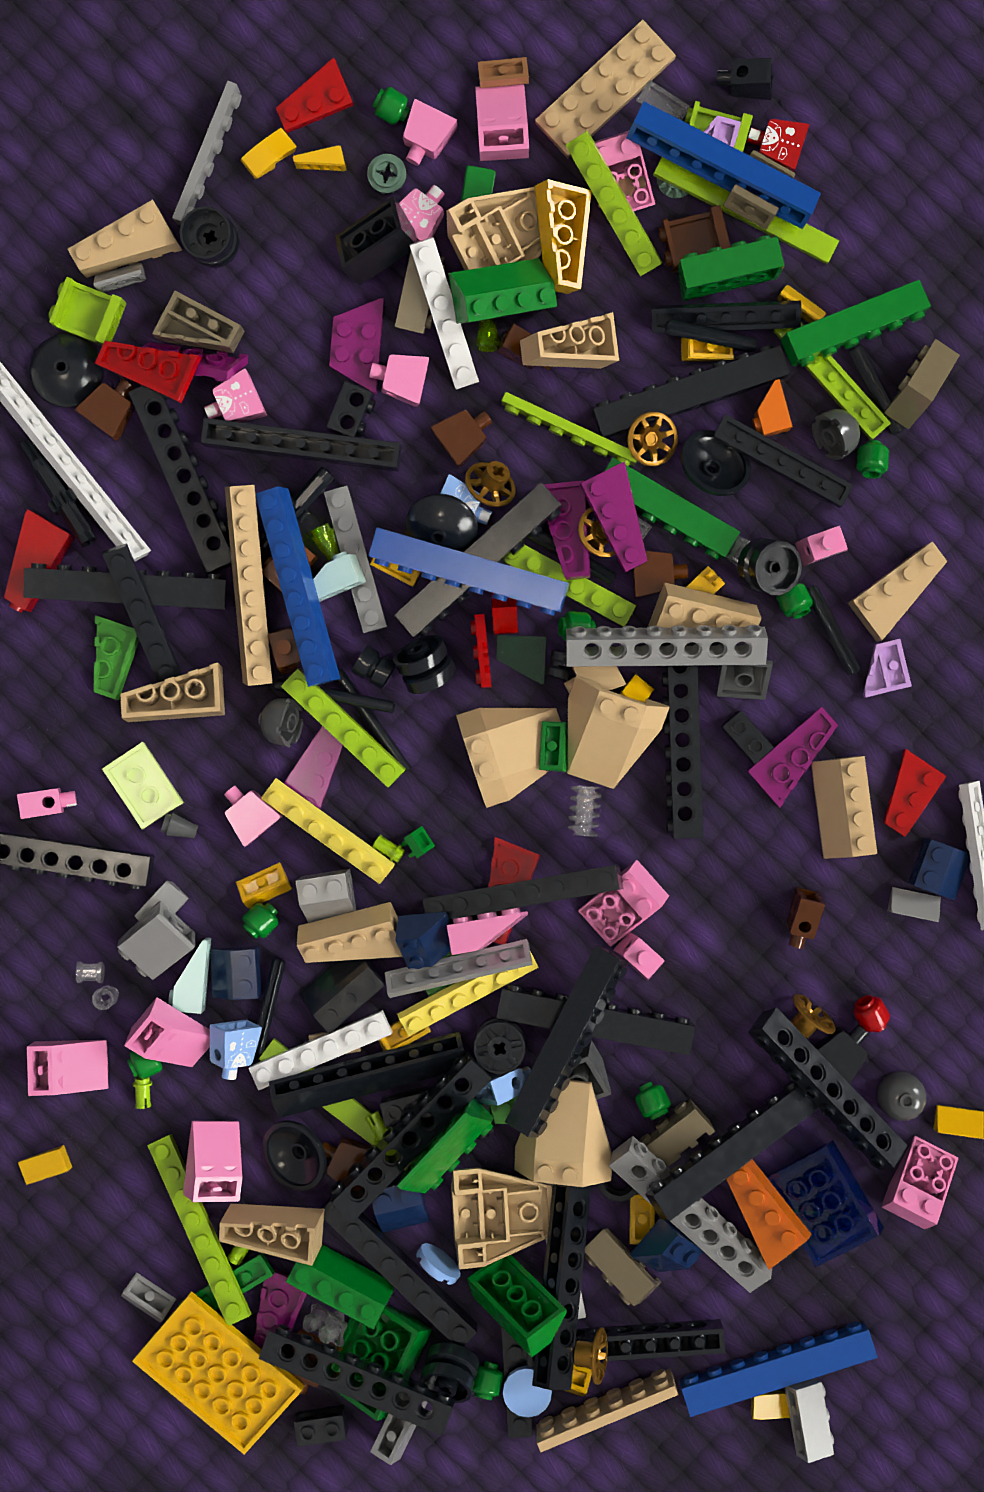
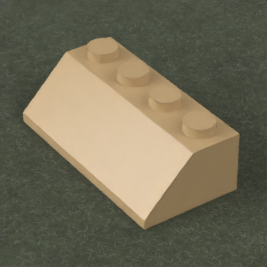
[811,756,877,859]

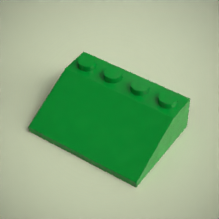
[397,1098,494,1194]
[331,1304,432,1421]

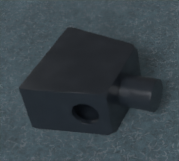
[716,58,773,100]
[814,1025,869,1084]

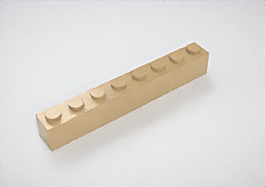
[225,485,272,686]

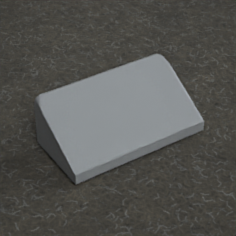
[93,263,146,293]
[134,881,189,921]
[887,887,941,922]
[121,1272,176,1323]

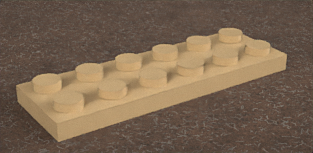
[535,20,676,158]
[536,1368,678,1452]

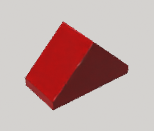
[491,592,518,634]

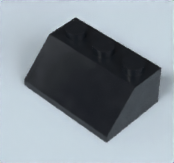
[335,196,417,286]
[300,959,386,1034]

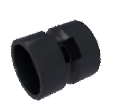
[352,645,396,690]

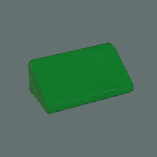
[461,165,496,202]
[539,721,568,772]

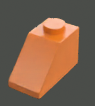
[752,379,793,437]

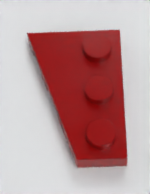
[276,58,354,134]
[470,614,492,689]
[883,749,947,837]

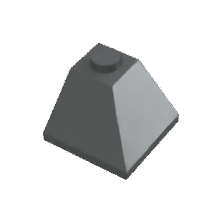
[569,1040,611,1100]

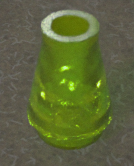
[476,318,500,352]
[311,523,339,561]

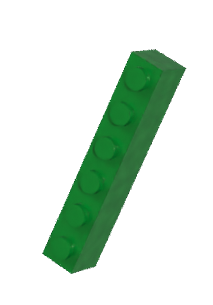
[781,280,931,367]
[605,458,740,560]

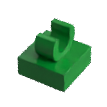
[401,826,435,858]

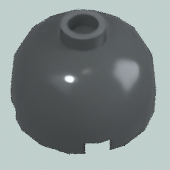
[812,409,860,460]
[258,698,303,747]
[876,1071,927,1121]

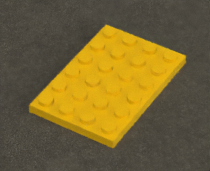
[132,1291,305,1455]

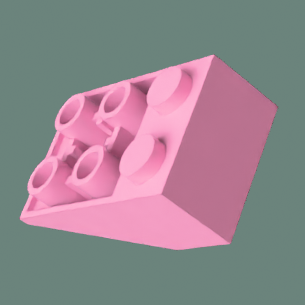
[475,84,529,161]
[595,131,655,211]
[578,860,669,947]
[447,907,528,955]
[124,997,210,1067]
[27,1040,109,1096]
[183,1121,242,1202]
[881,1136,958,1229]

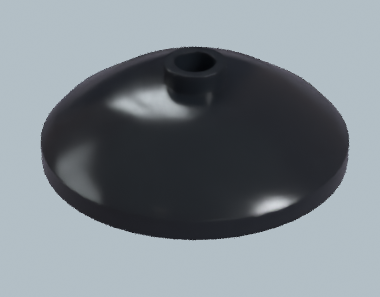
[29,334,103,408]
[680,430,751,496]
[405,493,478,552]
[262,1120,327,1191]

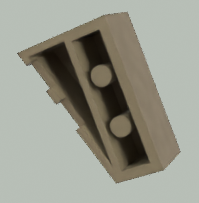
[395,253,445,334]
[152,291,245,353]
[885,339,960,430]
[639,1099,715,1167]
[585,1228,662,1306]

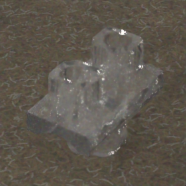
[302,1303,348,1347]

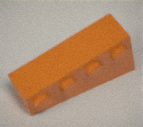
[726,1159,812,1270]

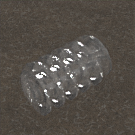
[568,785,602,837]

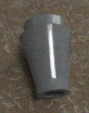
[160,813,198,839]

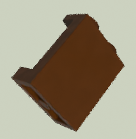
[658,205,731,273]

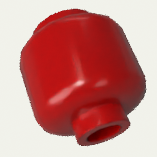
[853,995,890,1032]

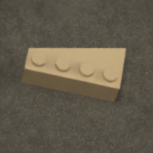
[848,542,947,642]
[649,582,761,628]

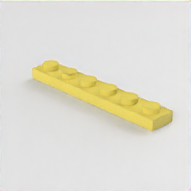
[261,778,395,884]
[397,951,539,1036]

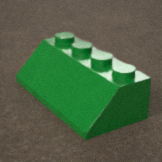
[678,235,785,301]
[448,258,557,324]
[286,1245,395,1330]
[467,1255,567,1358]

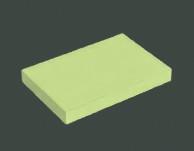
[102,742,184,830]

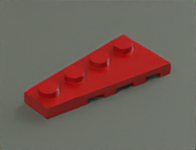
[95,341,202,403]
[488,837,541,945]

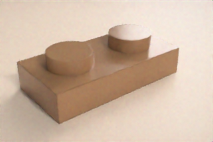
[478,57,529,88]

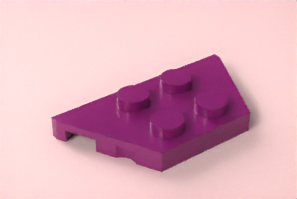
[329,298,384,394]

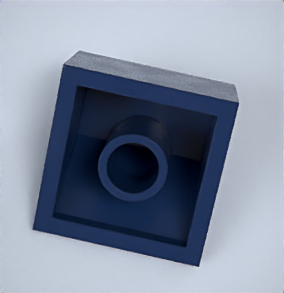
[908,838,970,900]
[395,912,451,969]
[210,946,262,1000]
[372,1177,430,1233]
[630,1219,703,1272]

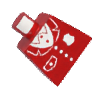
[747,119,810,172]

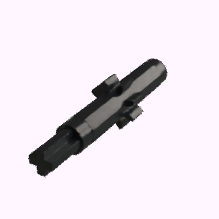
[19,438,97,547]
[259,466,335,559]

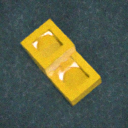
[241,128,297,179]

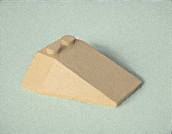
[446,187,542,270]
[567,675,669,789]
[456,708,568,808]
[514,1080,612,1187]
[451,1168,552,1269]

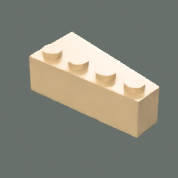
[68,200,182,278]
[520,312,619,369]
[121,663,225,722]
[297,902,403,963]
[219,1204,325,1266]

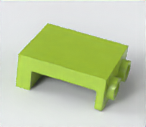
[685,101,753,152]
[49,277,127,346]

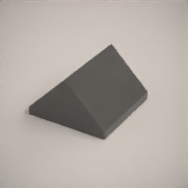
[717,660,773,700]

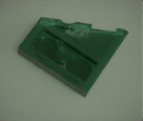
[496,635,546,684]

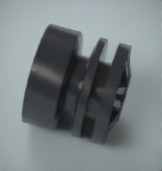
[179,206,240,268]
[474,1016,525,1074]

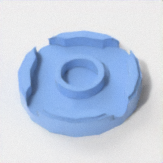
[416,1243,461,1285]
[503,1366,552,1417]

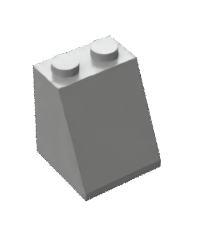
[296,869,357,923]
[117,901,195,980]

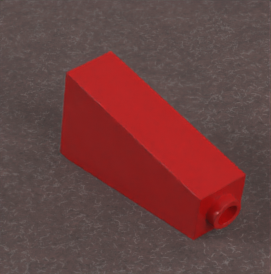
[4,509,75,613]

